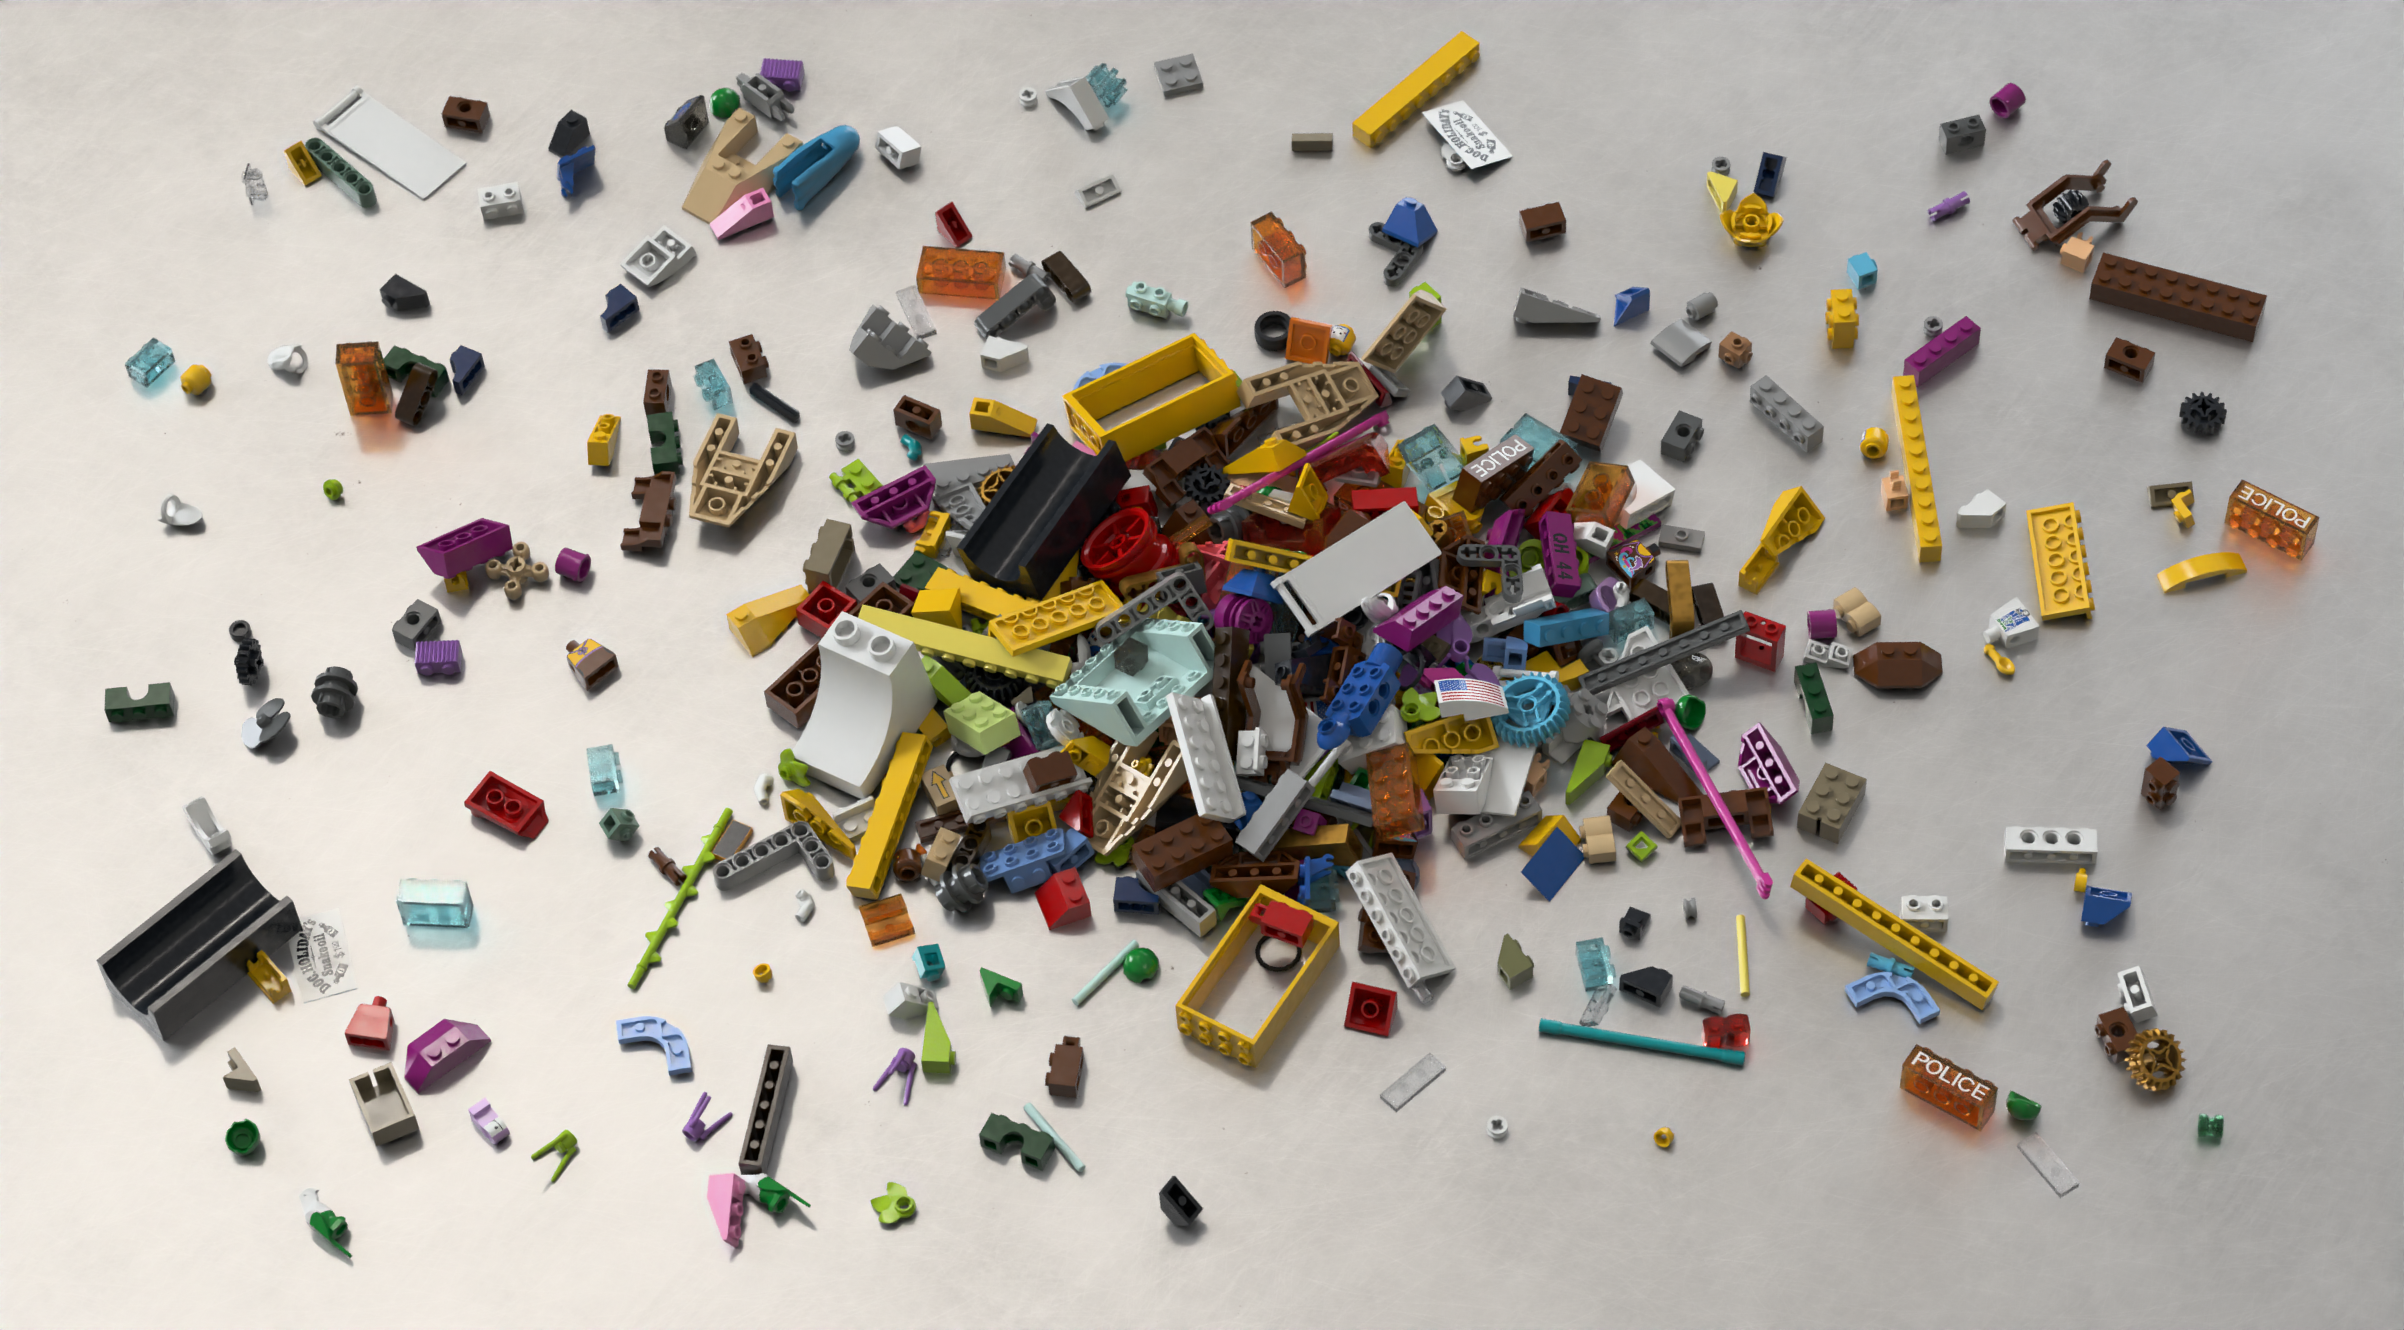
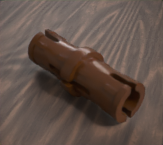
[648,847,686,886]

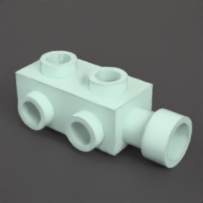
[1125,281,1188,318]

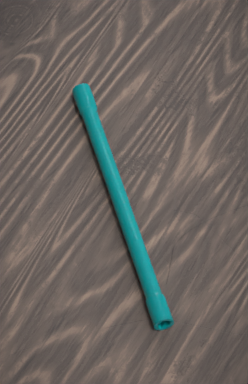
[1539,1018,1746,1065]

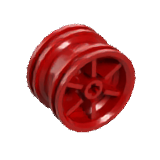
[1081,507,1179,602]

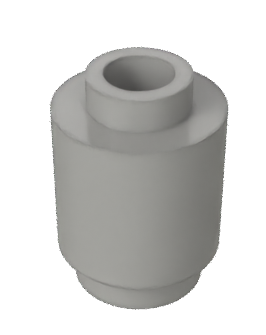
[1686,292,1718,320]

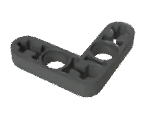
[1369,222,1423,287]
[1456,544,1523,603]

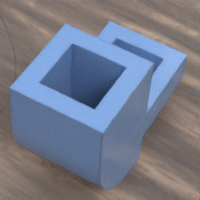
[1482,636,1528,670]

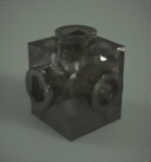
[1114,637,1148,676]

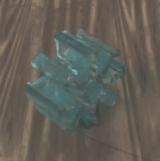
[1086,63,1128,107]

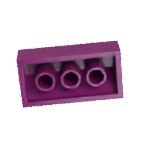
[416,518,513,579]
[1373,586,1463,652]

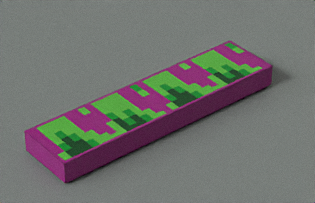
[1585,513,1661,564]

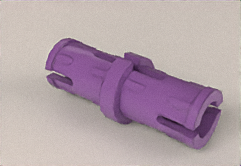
[1928,191,1970,221]

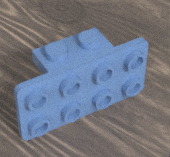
[980,828,1066,894]

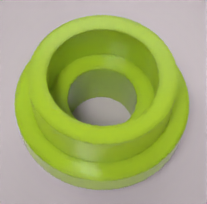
[323,479,343,500]

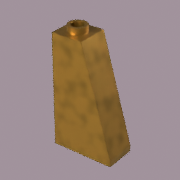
[1272,824,1363,866]

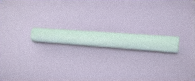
[1072,940,1139,1006]
[1024,1103,1085,1172]

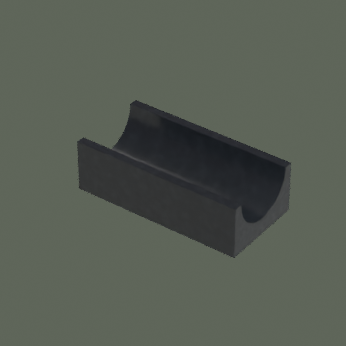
[956,423,1131,601]
[96,849,303,1041]

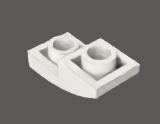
[1803,639,1853,668]

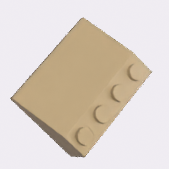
[1361,289,1447,374]

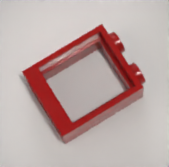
[1735,611,1786,672]

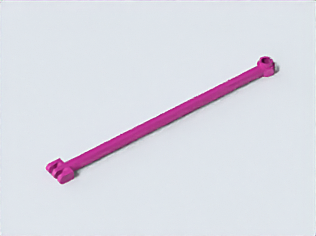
[1207,410,1390,515]
[1657,697,1773,899]

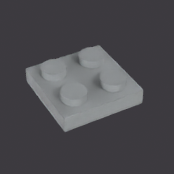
[1154,53,1203,97]

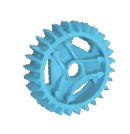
[1490,671,1571,748]

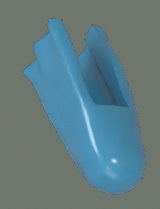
[773,125,860,211]

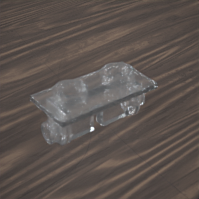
[242,163,268,205]

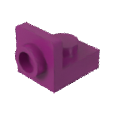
[1293,809,1328,836]

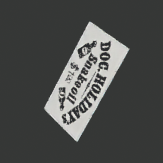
[1422,100,1513,169]
[289,908,358,1003]

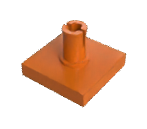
[1285,317,1332,364]

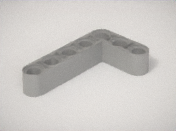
[1095,572,1214,643]
[713,821,834,891]

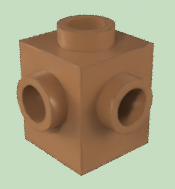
[1718,331,1753,369]

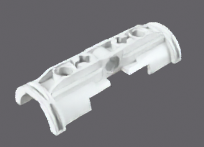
[1460,564,1556,644]

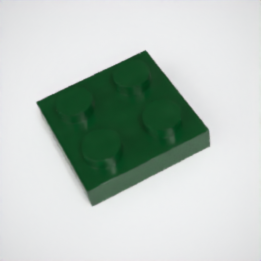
[893,550,950,590]

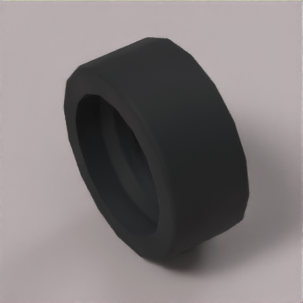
[1254,311,1291,351]

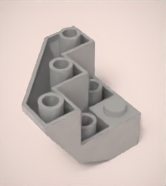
[849,305,932,370]

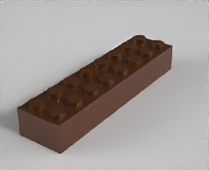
[2089,252,2267,342]
[764,582,915,729]

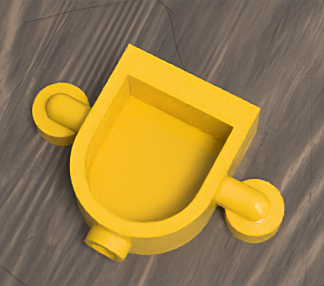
[1423,480,1484,536]

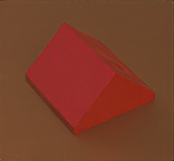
[1344,982,1398,1036]

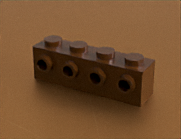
[1499,439,1582,518]

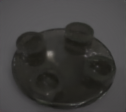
[1671,652,1713,691]

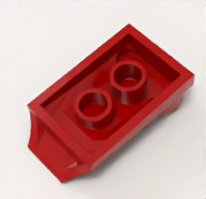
[464,771,549,839]

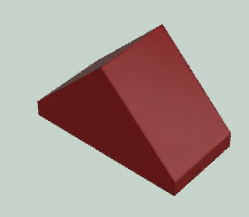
[935,202,973,248]
[1059,790,1093,838]

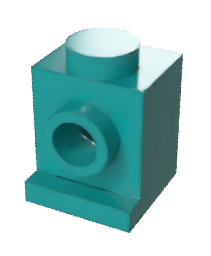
[912,944,946,981]

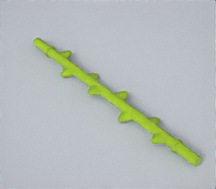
[627,808,733,989]

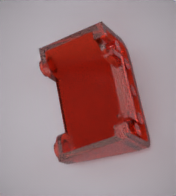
[1298,432,1390,492]
[1241,507,1341,556]

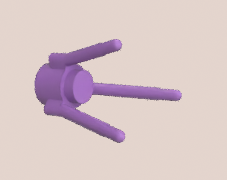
[873,1048,917,1105]
[682,1092,732,1142]

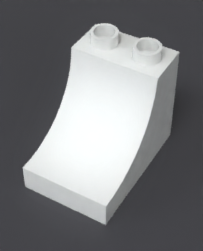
[792,611,938,799]

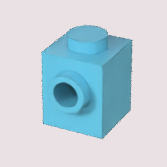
[1847,252,1878,289]

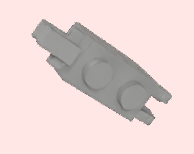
[736,73,795,121]

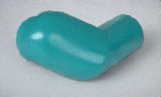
[900,434,922,461]

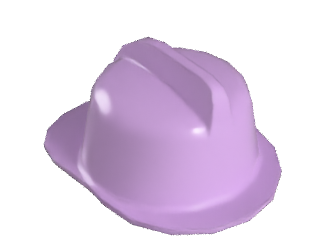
[1589,577,1619,616]

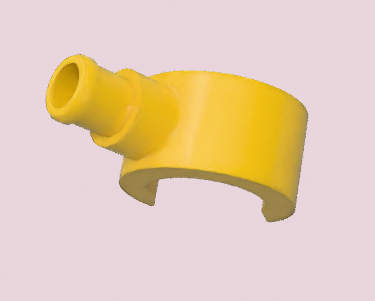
[2074,868,2088,892]

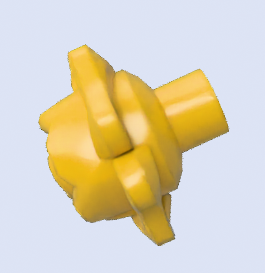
[1131,757,1154,777]

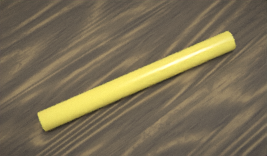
[1736,915,1750,997]

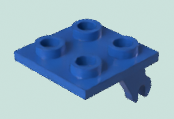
[557,145,596,198]
[1297,854,1334,907]

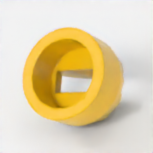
[753,963,772,983]
[1654,1127,1674,1147]

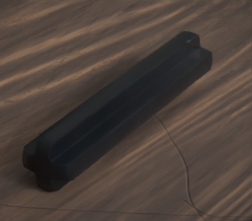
[749,383,800,422]

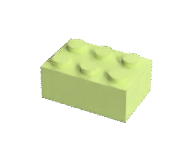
[944,691,1021,755]

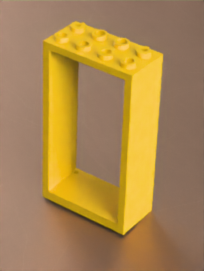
[1062,333,1241,462]
[1175,884,1340,1068]

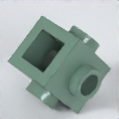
[599,808,640,841]

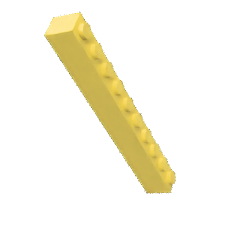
[858,604,1073,689]

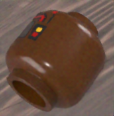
[893,848,922,881]

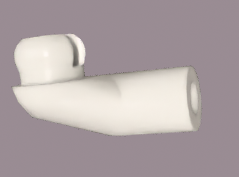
[1613,581,1630,614]
[754,773,774,805]
[795,889,814,922]

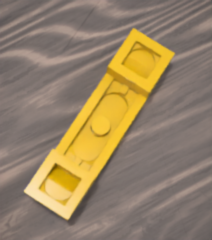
[2157,552,2247,593]

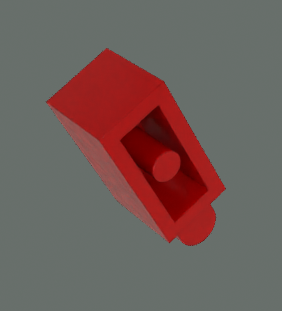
[1524,488,1574,540]
[1248,900,1314,948]

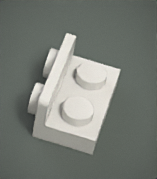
[1236,727,1269,776]
[833,796,875,842]

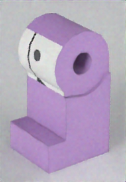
[468,1098,510,1145]

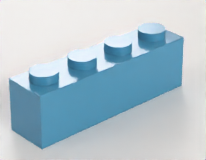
[1523,608,1609,647]

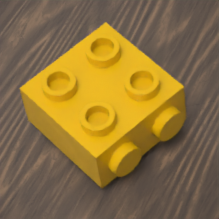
[1825,289,1859,349]

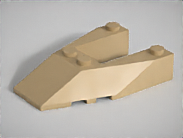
[682,108,803,225]
[1237,362,1379,450]
[689,413,798,528]
[1079,731,1188,856]

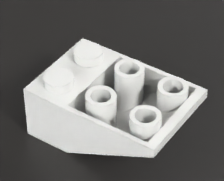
[1433,755,1493,814]

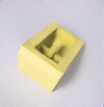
[1706,172,1738,213]

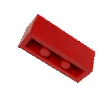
[1351,487,1419,520]

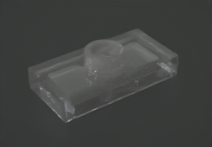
[1579,984,1617,1027]

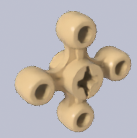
[485,542,549,600]

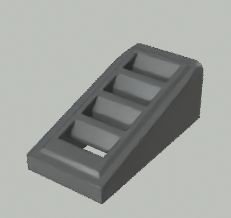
[1395,571,1423,611]

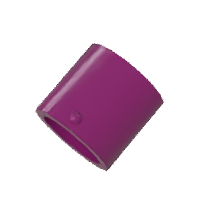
[1989,83,2026,119]
[555,548,591,582]
[1807,609,1837,639]

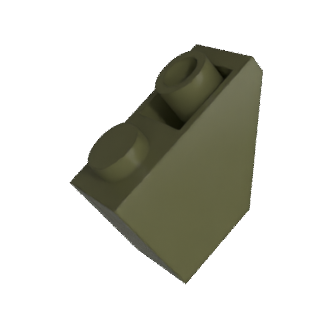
[1498,933,1534,990]

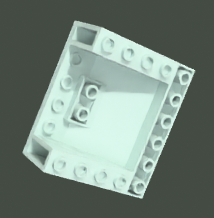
[1049,618,1215,747]

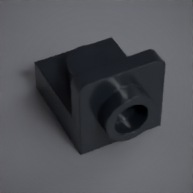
[1619,907,1651,940]

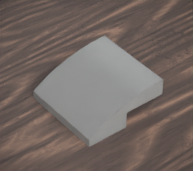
[1650,318,1712,367]

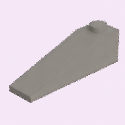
[1513,287,1601,324]

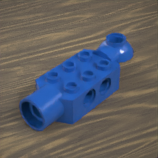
[1317,643,1403,750]

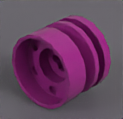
[1214,593,1273,644]

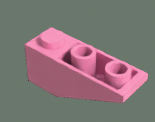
[710,188,774,240]
[707,1173,746,1247]

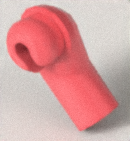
[903,511,930,533]

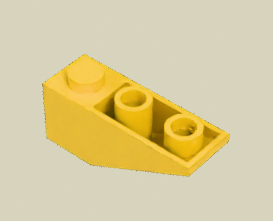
[969,397,1037,437]
[587,414,621,466]
[1380,439,1418,489]

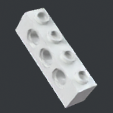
[2004,826,2098,864]

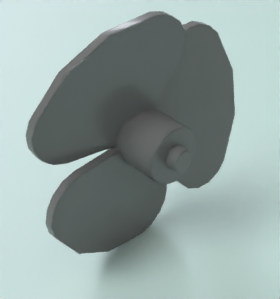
[241,698,291,749]

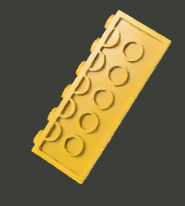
[2026,502,2095,621]
[988,580,1126,657]

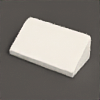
[1074,173,1122,209]

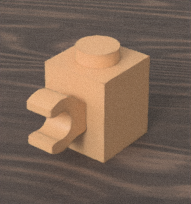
[2060,232,2094,273]
[1881,470,1909,511]
[1523,753,1550,797]

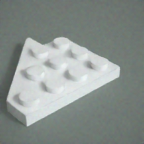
[1606,626,1690,721]

